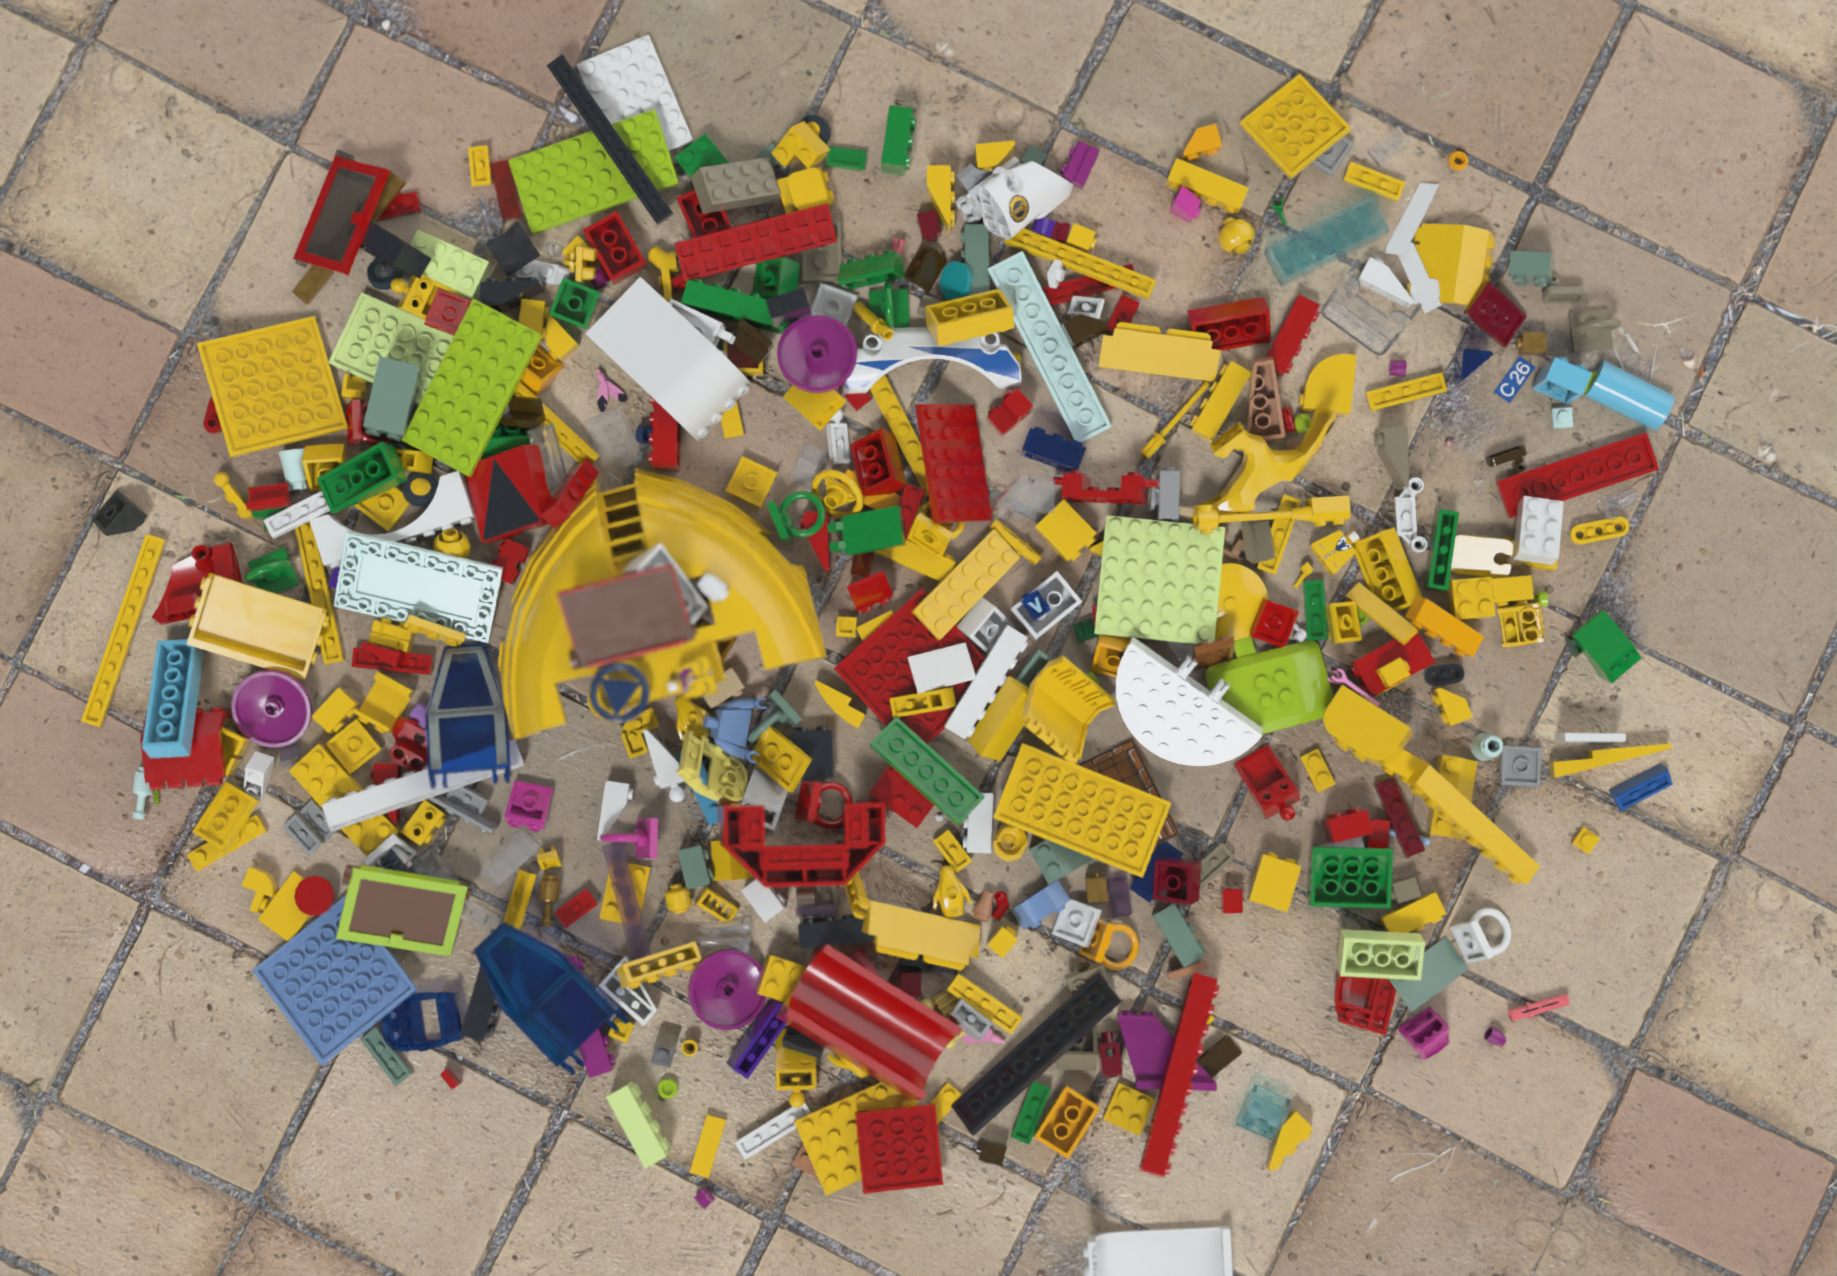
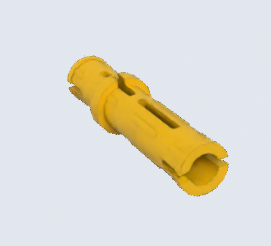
[853,302,894,341]
[989,519,1043,566]

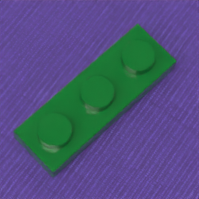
[1303,580,1327,641]
[1011,1081,1052,1145]

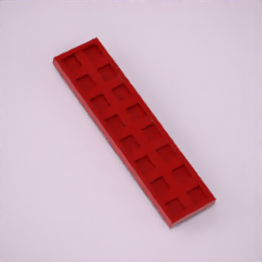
[674,203,837,282]

